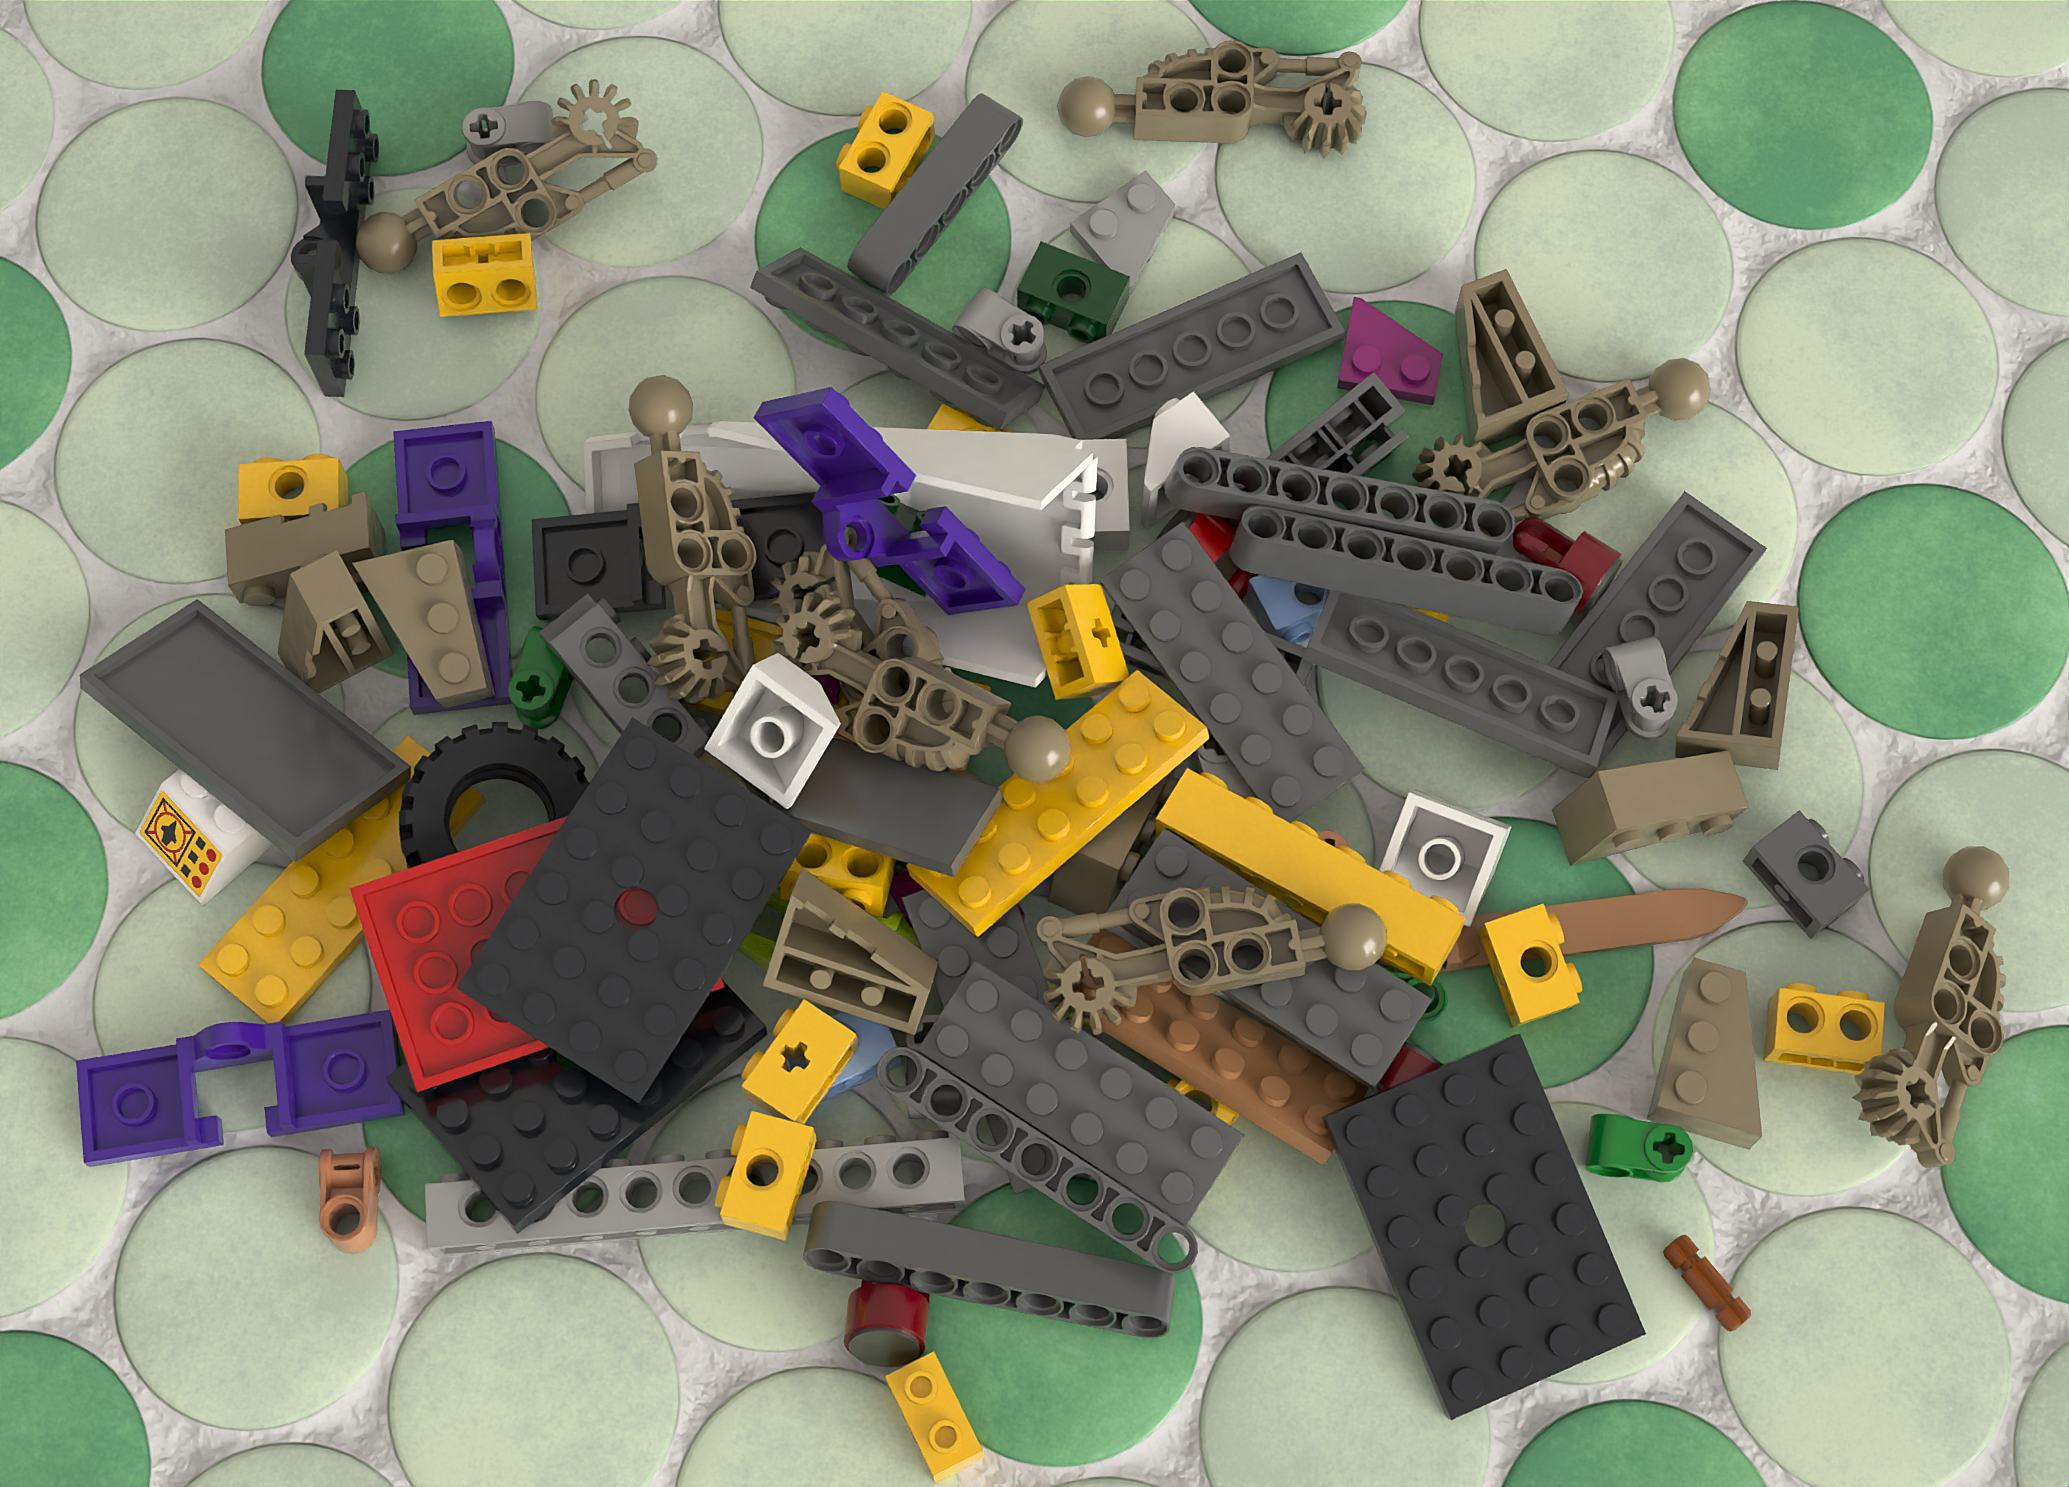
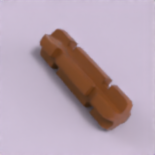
[1663,1235,1751,1332]

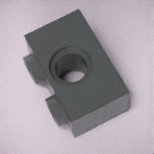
[1743,810,1869,939]

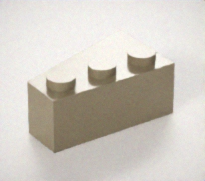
[1455,269,1569,447]
[225,491,386,606]
[352,539,495,708]
[277,550,394,694]
[1675,601,1799,770]
[1552,751,1749,866]
[1048,767,1179,915]
[763,868,938,1035]
[1647,958,1762,1150]

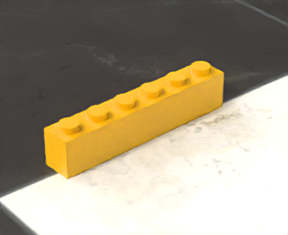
[1155,768,1465,986]

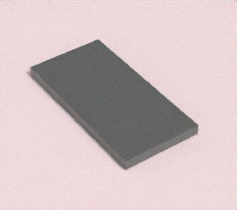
[80,599,411,862]

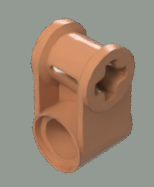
[319,1147,381,1254]

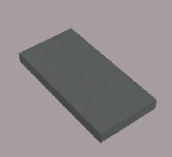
[771,738,1003,877]

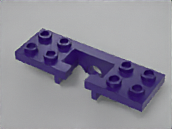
[753,387,1026,615]
[393,421,513,715]
[76,1010,405,1167]

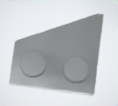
[1070,170,1175,296]

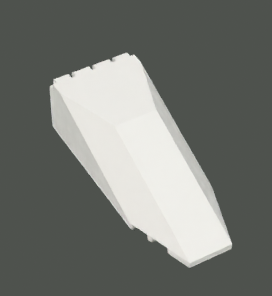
[583,421,1098,688]

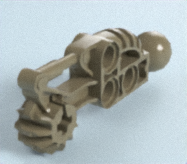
[1057,40,1367,159]
[356,79,658,274]
[1412,358,1711,536]
[628,375,756,704]
[768,527,986,784]
[771,592,1071,783]
[1852,846,2009,1168]
[1037,885,1387,1035]

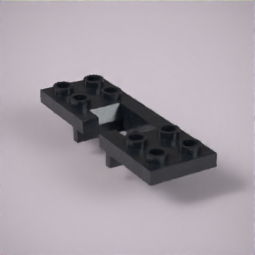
[291,90,379,397]
[532,492,825,621]

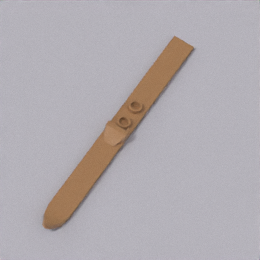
[1179,889,1748,976]

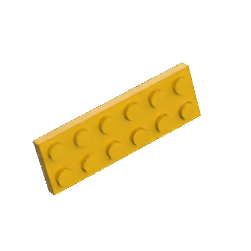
[906,670,1209,938]
[198,735,487,1025]

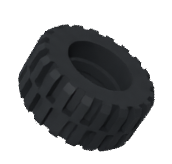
[399,722,590,869]

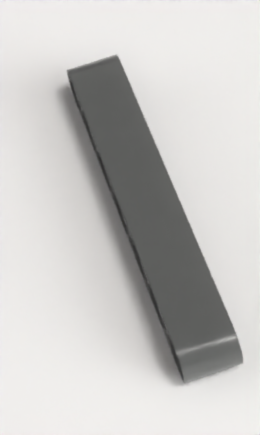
[1164,447,1515,555]
[1229,505,1583,636]
[877,1047,1198,1273]
[803,1201,1175,1338]

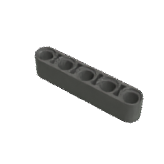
[847,93,1023,295]

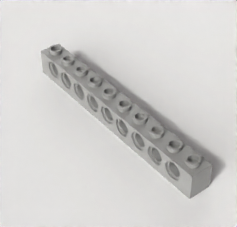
[425,1130,966,1257]

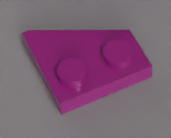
[1337,297,1443,405]

